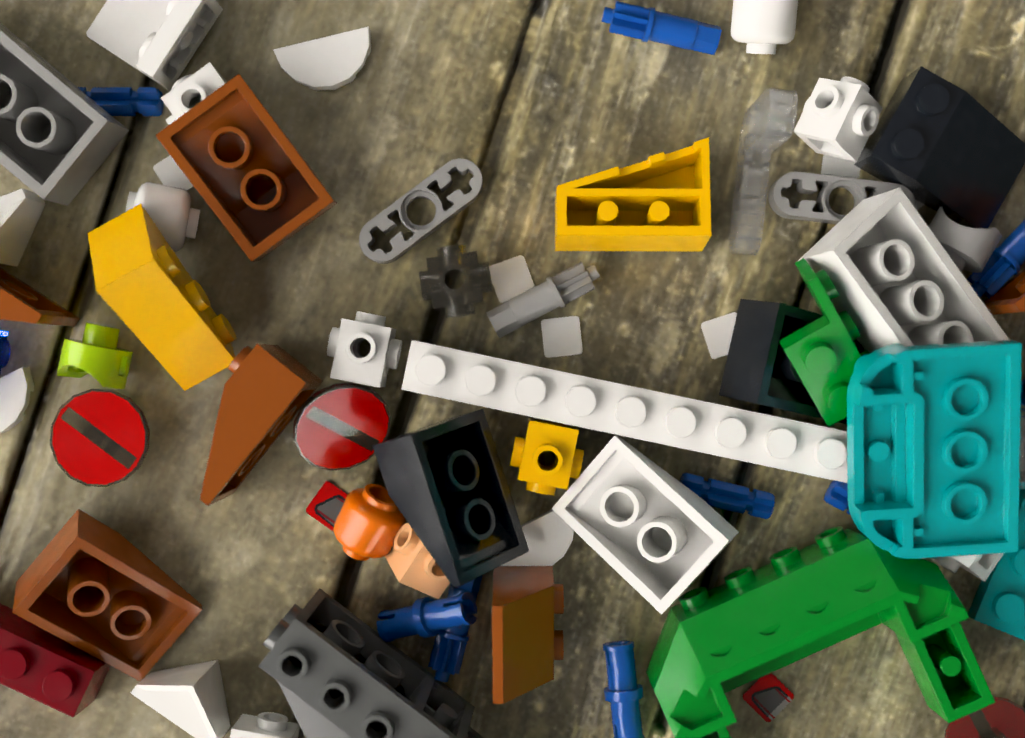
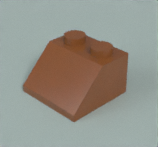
[492,566,564,704]

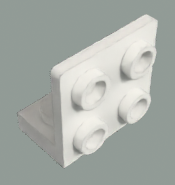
[86,0,223,91]

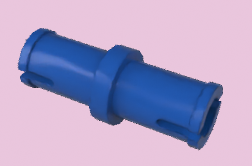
[377,592,477,642]
[603,640,644,738]

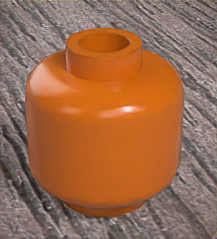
[333,484,406,561]

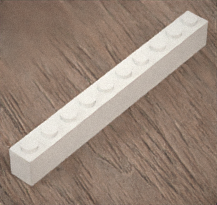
[401,340,847,483]

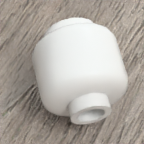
[731,0,798,54]
[125,182,200,252]

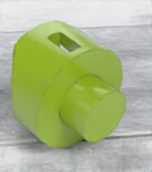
[57,322,133,389]

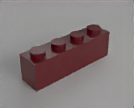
[0,603,110,718]

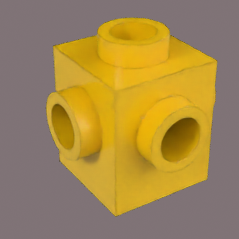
[510,418,584,495]

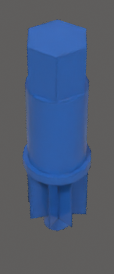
[601,1,722,55]
[966,219,1025,299]
[428,575,483,682]

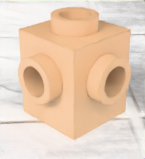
[385,523,450,599]

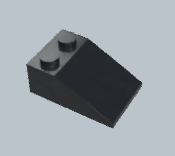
[854,66,1025,229]
[719,299,865,424]
[373,409,529,587]

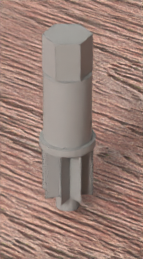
[486,262,600,338]

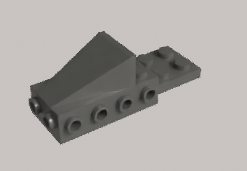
[259,589,484,738]

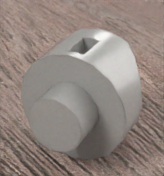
[928,206,1002,273]

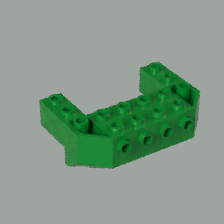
[646,526,995,738]

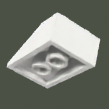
[552,435,739,614]

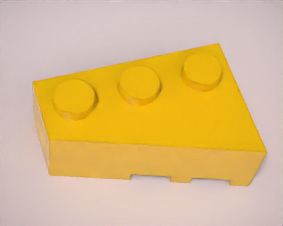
[555,137,711,252]
[87,204,237,391]

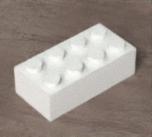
[798,187,1010,353]

